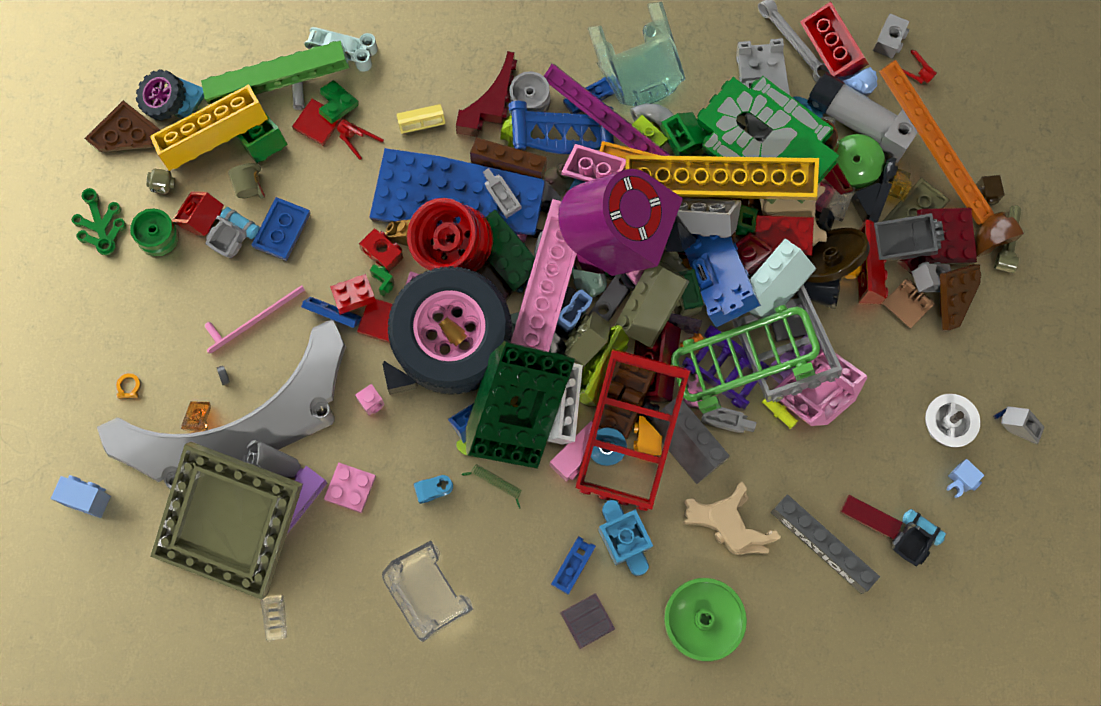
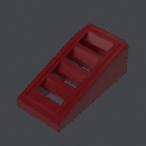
[824,163,853,195]

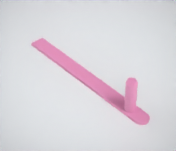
[205,285,305,354]

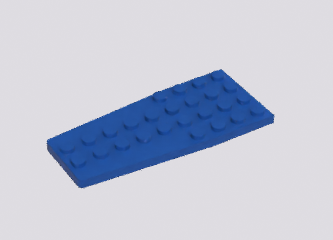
[369,148,545,235]

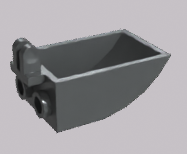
[874,213,945,260]

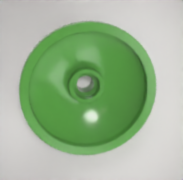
[837,134,885,189]

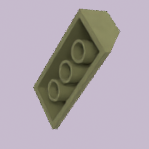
[615,262,689,348]

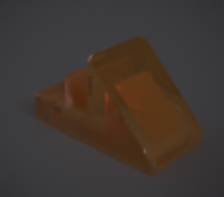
[181,401,211,432]

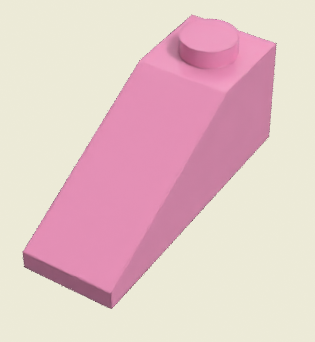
[550,421,593,482]

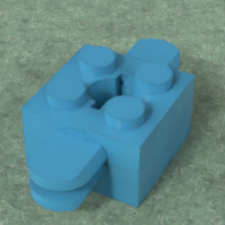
[598,500,653,576]

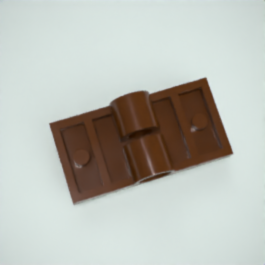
[592,362,656,439]

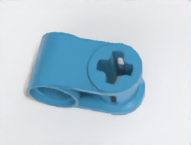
[413,475,453,504]

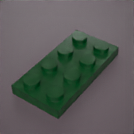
[467,209,535,292]

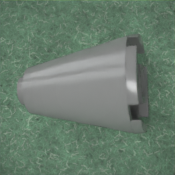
[242,440,301,478]

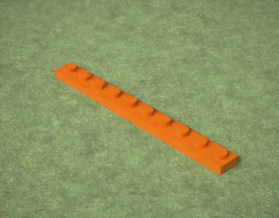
[879,60,994,225]

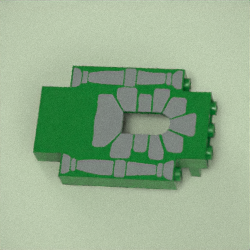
[697,76,839,204]

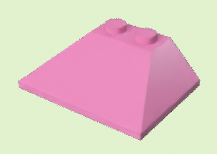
[774,349,867,426]

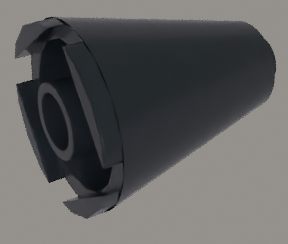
[795,278,842,309]

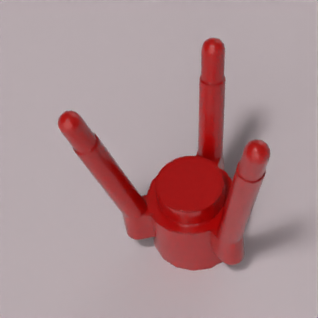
[901,50,937,84]
[337,119,384,160]

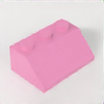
[561,144,626,182]

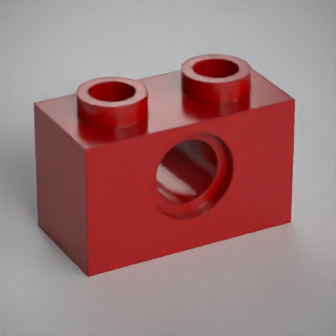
[359,228,403,272]

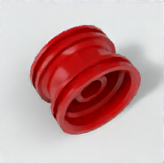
[407,198,493,272]

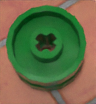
[130,208,179,257]

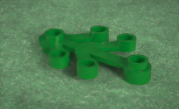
[71,188,126,256]

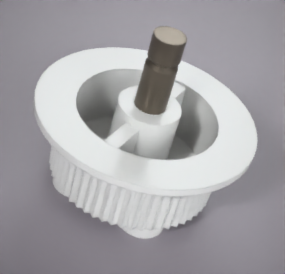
[925,394,980,447]

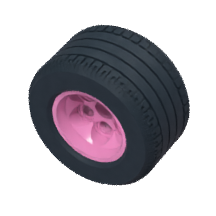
[388,266,512,395]

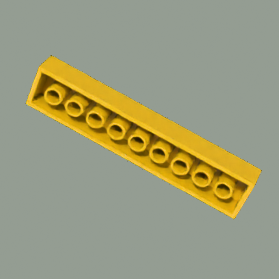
[625,155,819,200]

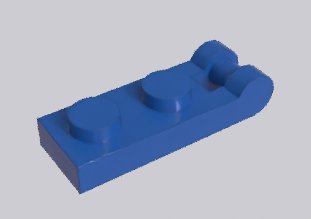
[551,536,596,595]

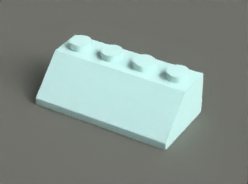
[749,239,816,325]

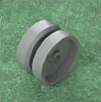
[510,71,551,112]

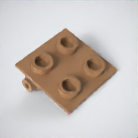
[882,279,935,329]

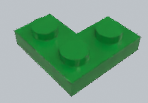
[319,80,359,124]

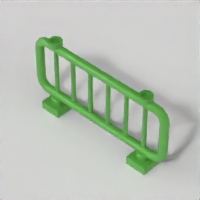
[671,305,820,414]

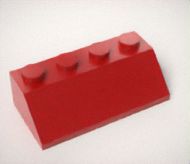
[800,1,869,78]
[858,220,888,304]

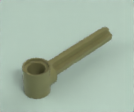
[994,205,1021,273]

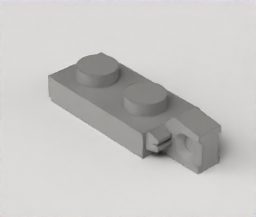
[483,168,522,218]
[701,407,757,433]

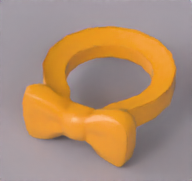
[116,373,141,399]

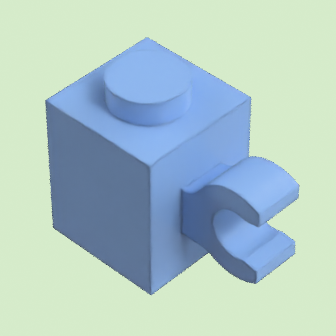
[946,459,985,498]

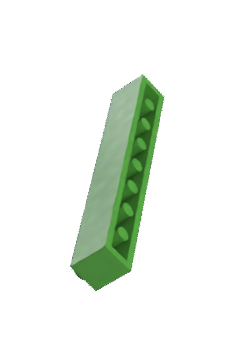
[201,40,350,105]

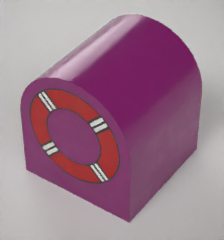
[558,169,683,276]

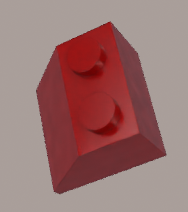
[172,191,224,236]

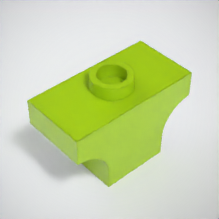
[632,115,668,148]

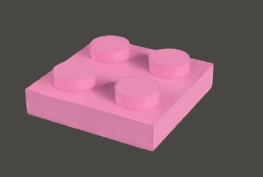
[324,462,376,513]

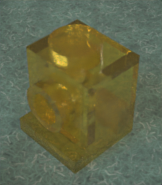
[888,169,912,201]

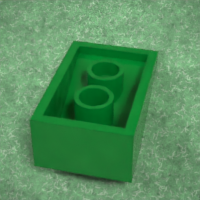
[236,113,288,164]

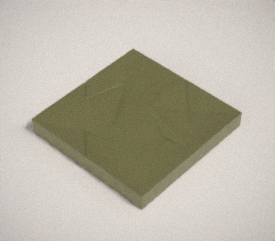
[150,442,303,600]

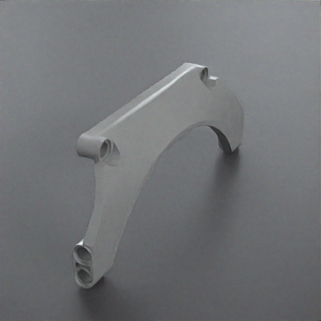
[97,319,346,490]

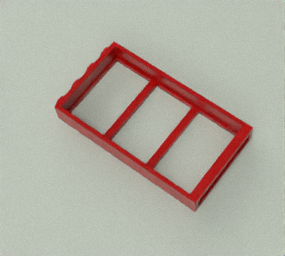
[575,349,690,511]

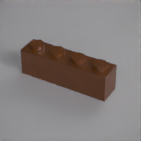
[470,137,547,180]

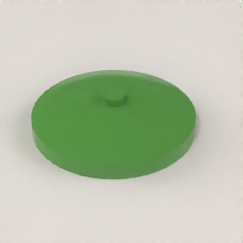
[664,578,747,662]

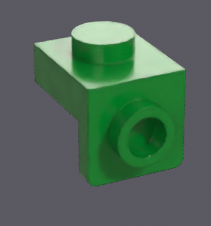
[370,264,394,297]

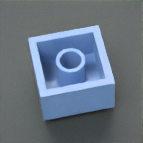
[51,475,111,518]

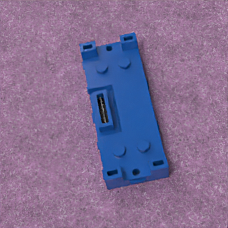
[684,234,761,327]

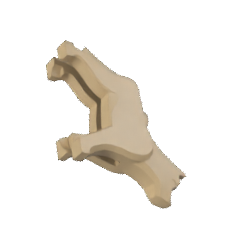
[759,184,827,246]
[683,482,781,555]

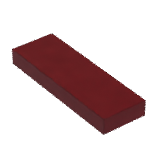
[840,495,903,540]

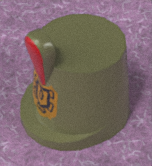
[228,163,265,199]

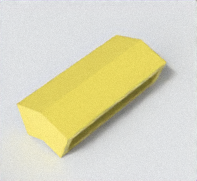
[396,104,445,134]

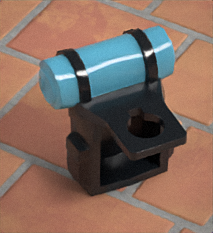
[891,509,946,567]

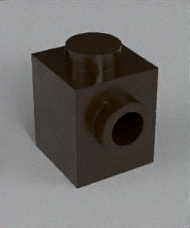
[976,175,1005,205]

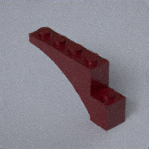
[456,51,518,137]

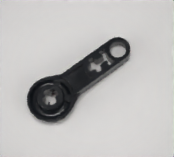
[868,158,898,223]

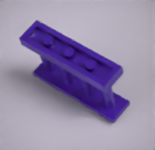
[682,325,770,410]

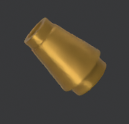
[438,317,467,346]

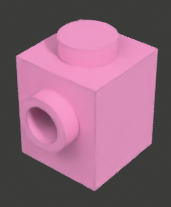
[355,384,385,416]

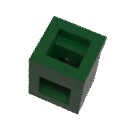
[735,205,758,237]

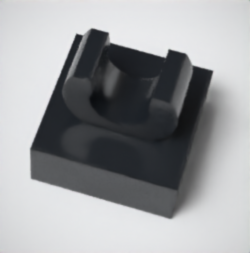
[815,208,835,231]

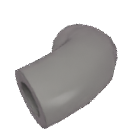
[630,103,674,127]

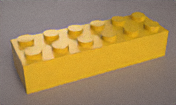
[150,85,268,171]

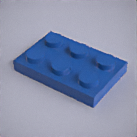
[251,197,311,261]

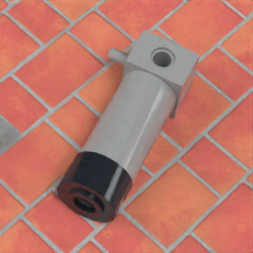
[807,72,918,165]

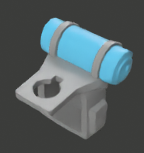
[205,207,260,258]

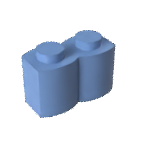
[557,290,592,333]

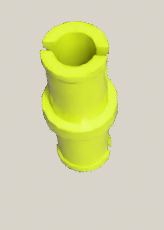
[762,399,799,429]

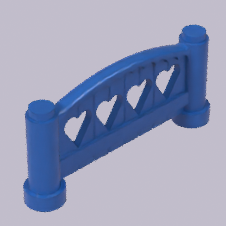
[508,101,614,154]

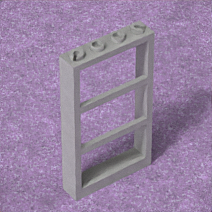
[732,269,842,402]

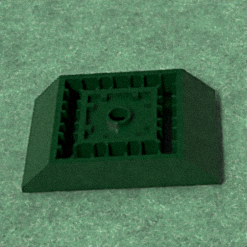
[466,341,575,469]

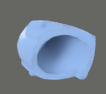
[838,67,878,97]

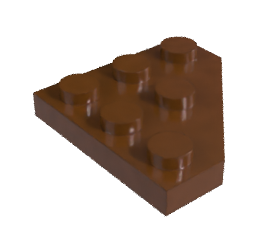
[84,100,161,152]
[940,264,981,331]

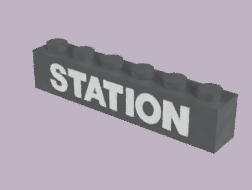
[770,494,880,594]

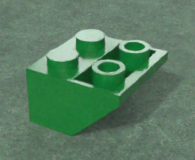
[661,112,707,156]

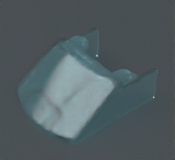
[588,1,685,106]

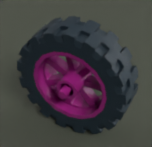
[136,69,186,120]

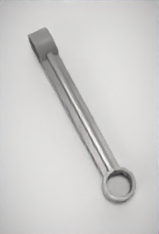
[758,0,830,82]

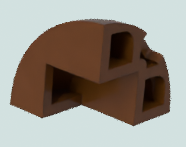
[974,212,1024,257]

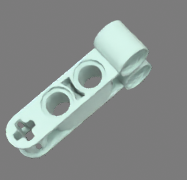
[304,27,378,72]

